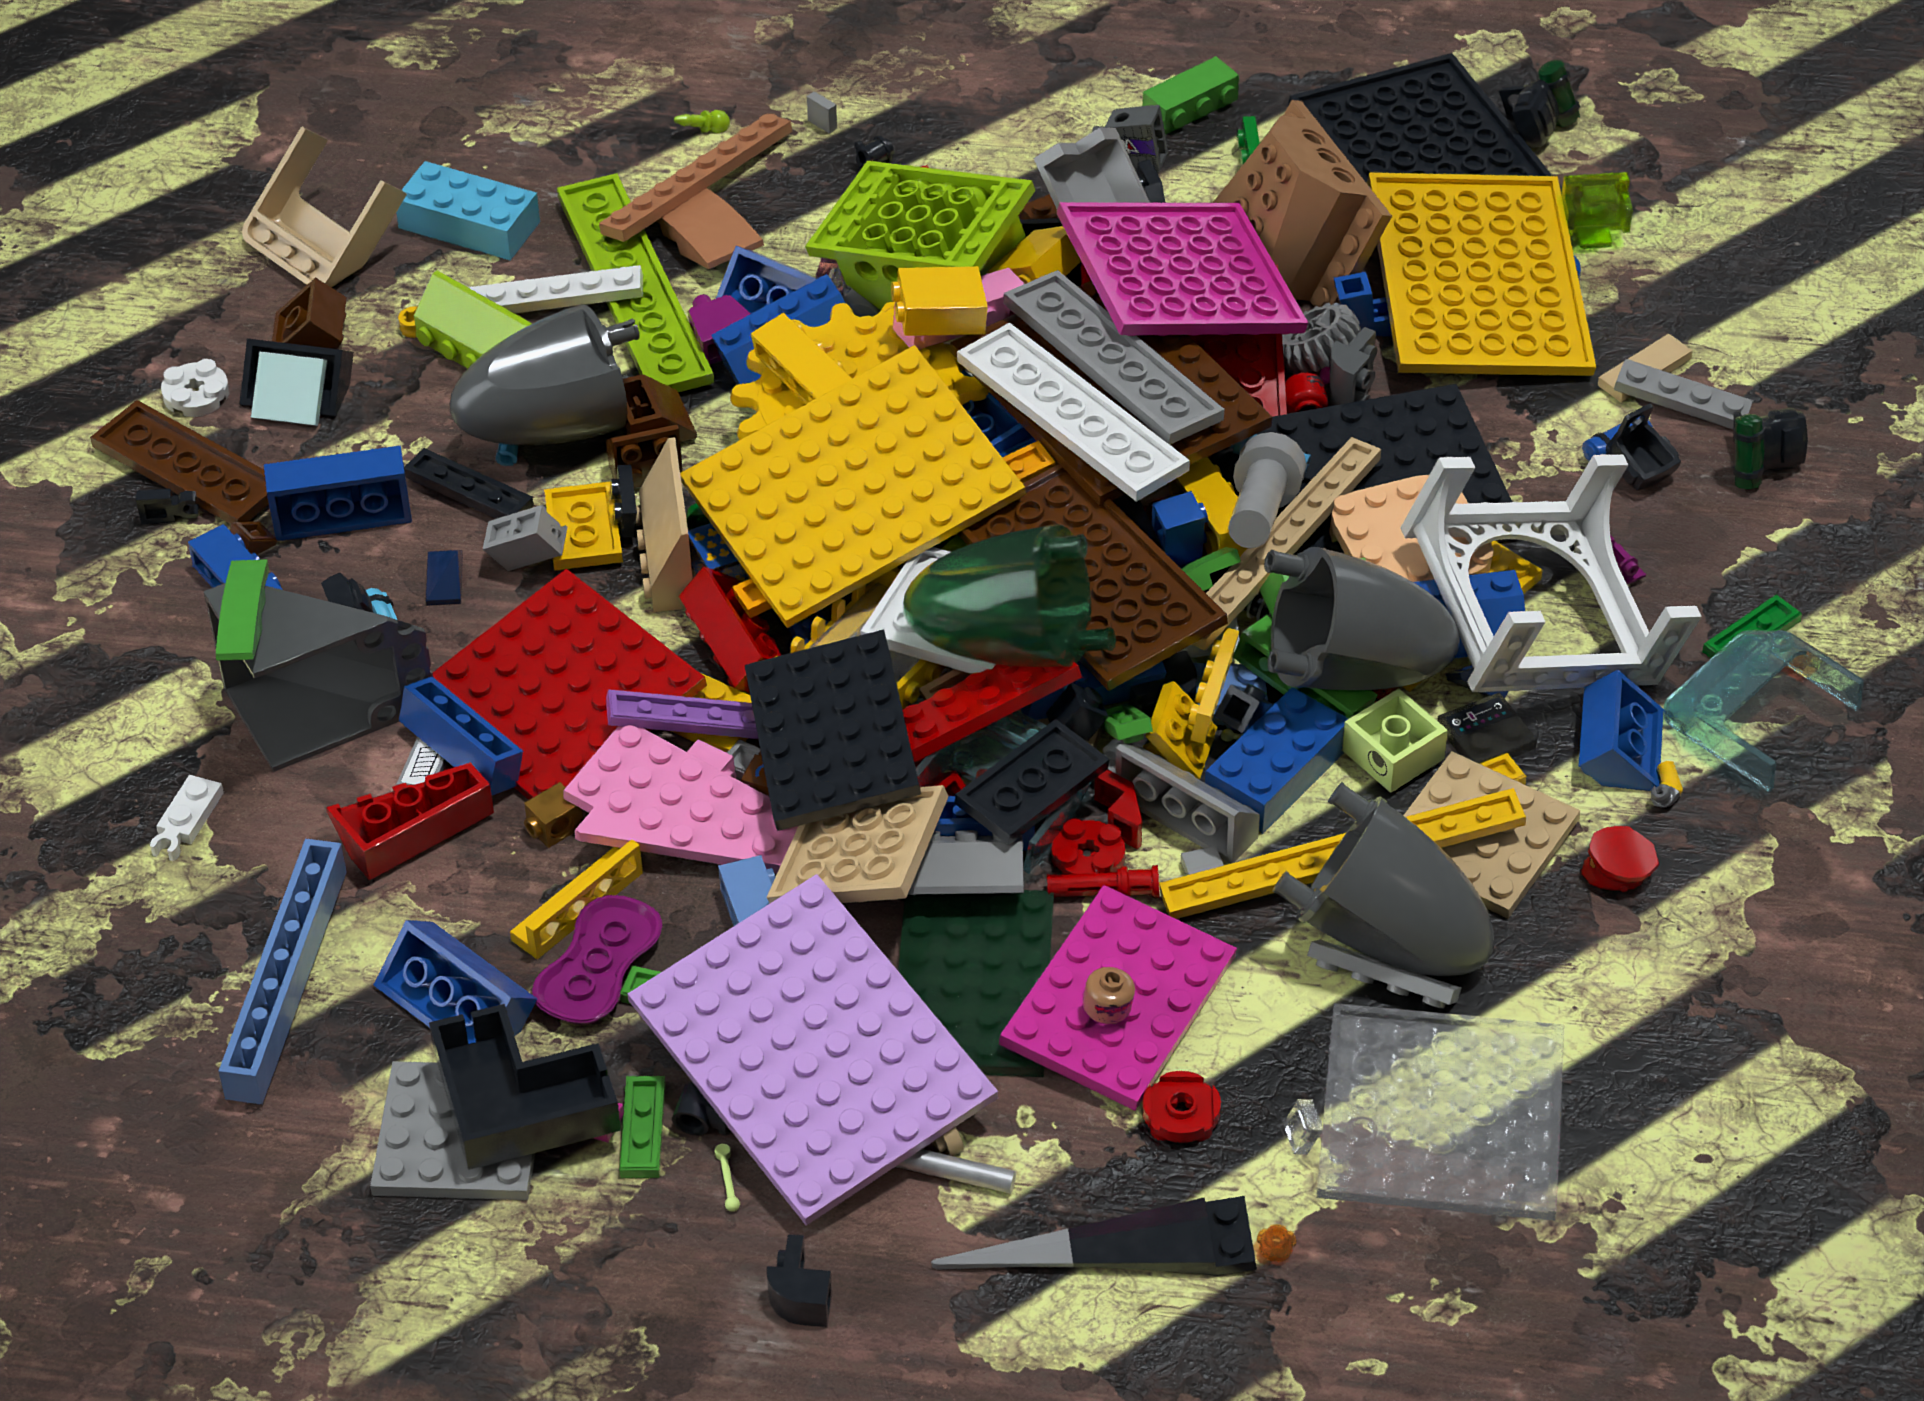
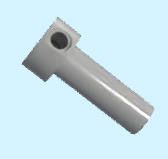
[1228,432,1307,548]

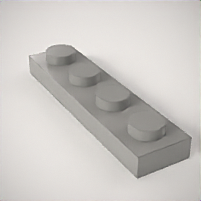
[1614,358,1753,429]
[1307,940,1461,1008]

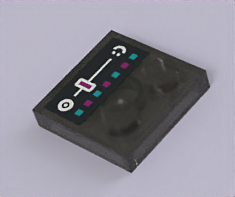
[1437,692,1537,764]

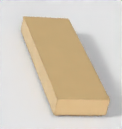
[1598,334,1693,403]

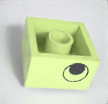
[1342,688,1448,793]

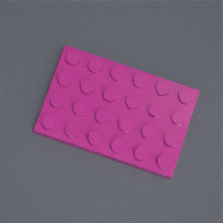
[999,885,1237,1111]

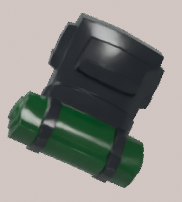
[1499,60,1581,148]
[1733,408,1808,489]

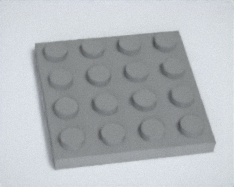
[370,1061,535,1200]

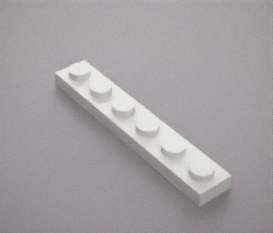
[468,265,643,313]

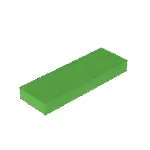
[620,1076,666,1178]

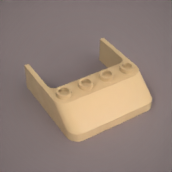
[242,126,407,288]

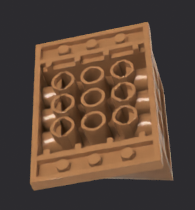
[1213,100,1392,307]

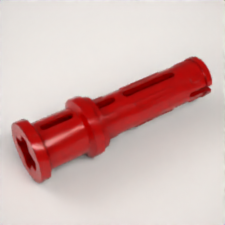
[1047,865,1160,898]

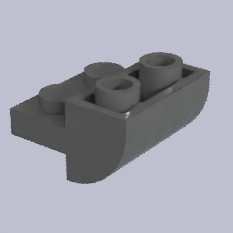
[1328,327,1377,406]

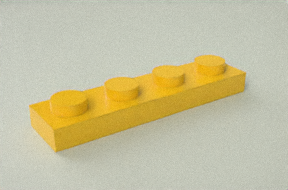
[1187,627,1239,744]

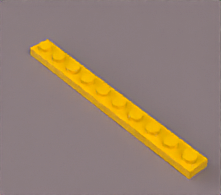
[1159,788,1526,919]

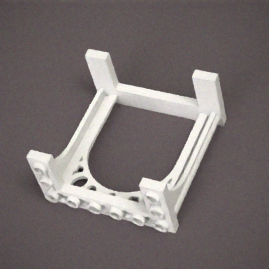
[1400,454,1702,692]

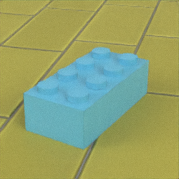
[396,161,540,261]

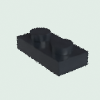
[610,465,637,537]

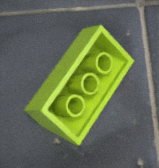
[414,270,532,369]

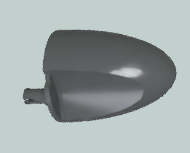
[449,304,640,446]
[1264,547,1460,690]
[1272,782,1495,977]

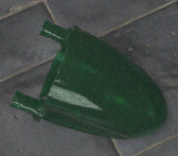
[902,524,1116,667]

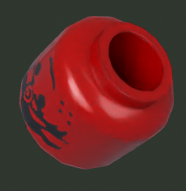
[1285,372,1328,414]

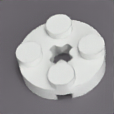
[161,359,229,417]

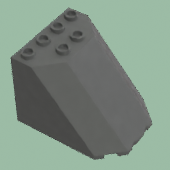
[203,583,433,772]

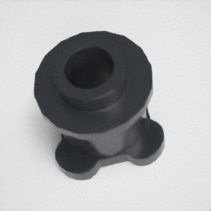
[854,135,894,167]

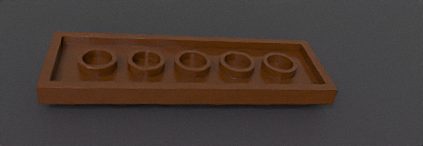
[90,400,269,524]

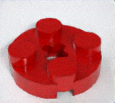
[1052,818,1125,875]
[1143,1071,1221,1143]

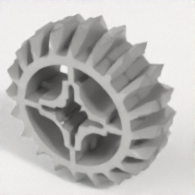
[1282,303,1361,375]

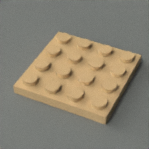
[1403,751,1580,919]
[766,785,948,904]

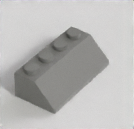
[1115,744,1260,864]
[908,830,1024,894]

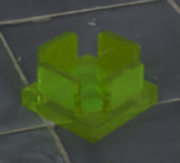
[1562,172,1633,249]

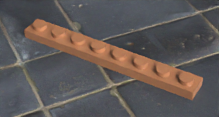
[599,114,792,242]

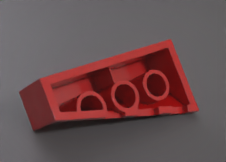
[678,566,781,693]
[326,762,494,880]

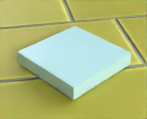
[251,352,327,426]

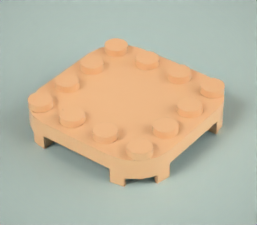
[1329,475,1493,582]

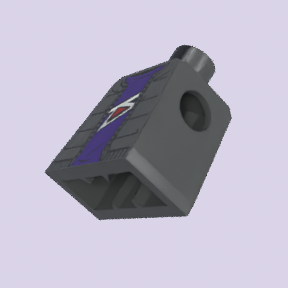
[1092,105,1168,172]

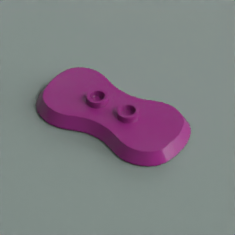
[532,895,662,1025]

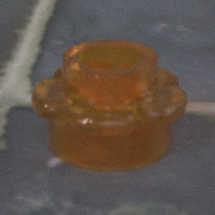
[1257,1224,1296,1262]

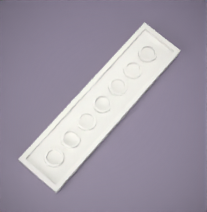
[957,323,1190,502]

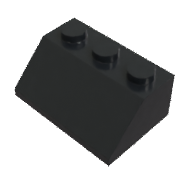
[239,338,354,416]

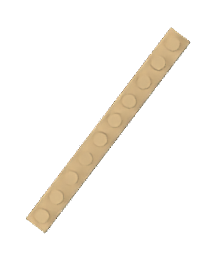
[1191,437,1381,650]

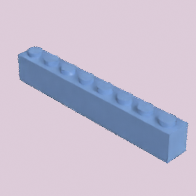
[219,839,346,1104]

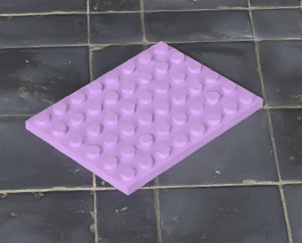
[628,874,998,1226]

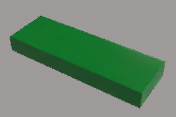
[1702,594,1802,671]

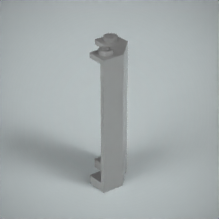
[1034,127,1150,209]

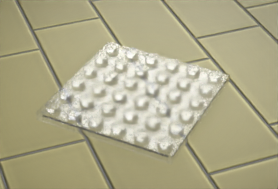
[1316,1003,1564,1221]

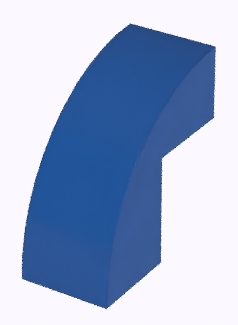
[1333,272,1392,337]

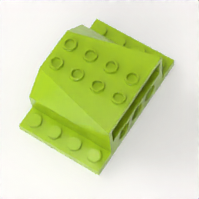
[805,161,1036,310]

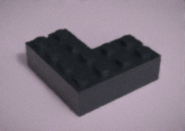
[429,1004,621,1170]

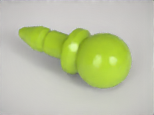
[674,110,730,133]

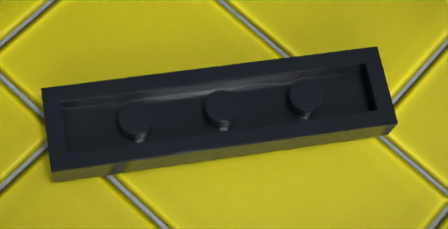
[404,448,534,519]

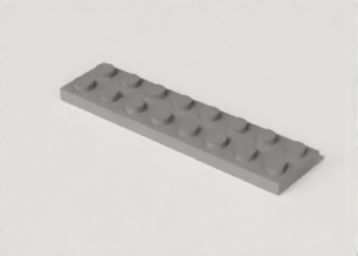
[1003,270,1225,445]

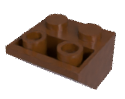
[622,374,697,442]
[606,425,683,488]

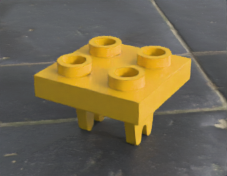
[1143,681,1217,779]

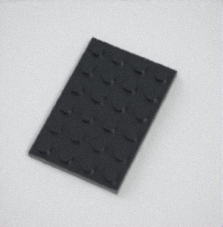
[745,629,922,831]

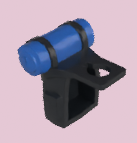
[1582,403,1681,491]

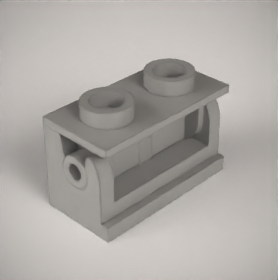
[483,505,568,571]

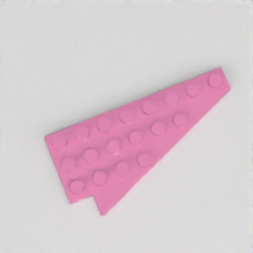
[563,725,798,874]

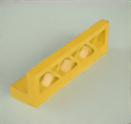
[510,839,643,960]

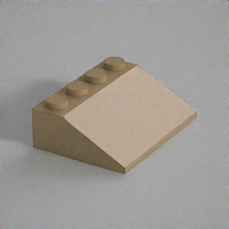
[636,437,692,612]

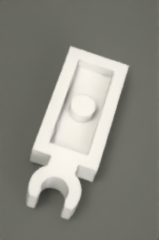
[150,775,224,861]

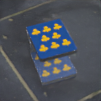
[688,523,750,581]

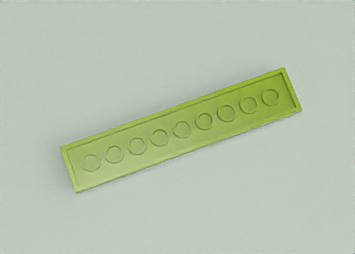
[557,173,714,392]

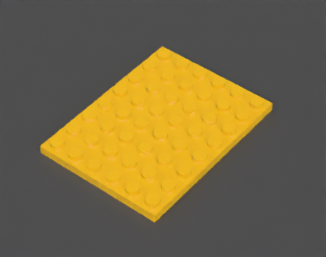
[1367,172,1596,376]
[680,345,1026,628]

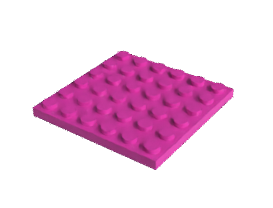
[1056,202,1308,336]

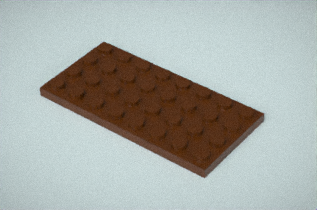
[956,463,1228,691]

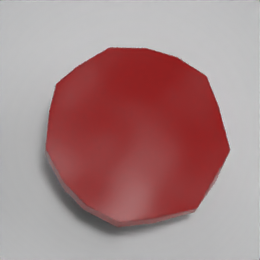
[1581,826,1659,892]

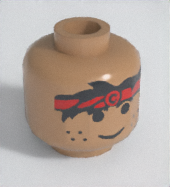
[1083,967,1135,1024]

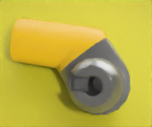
[1651,761,1683,808]

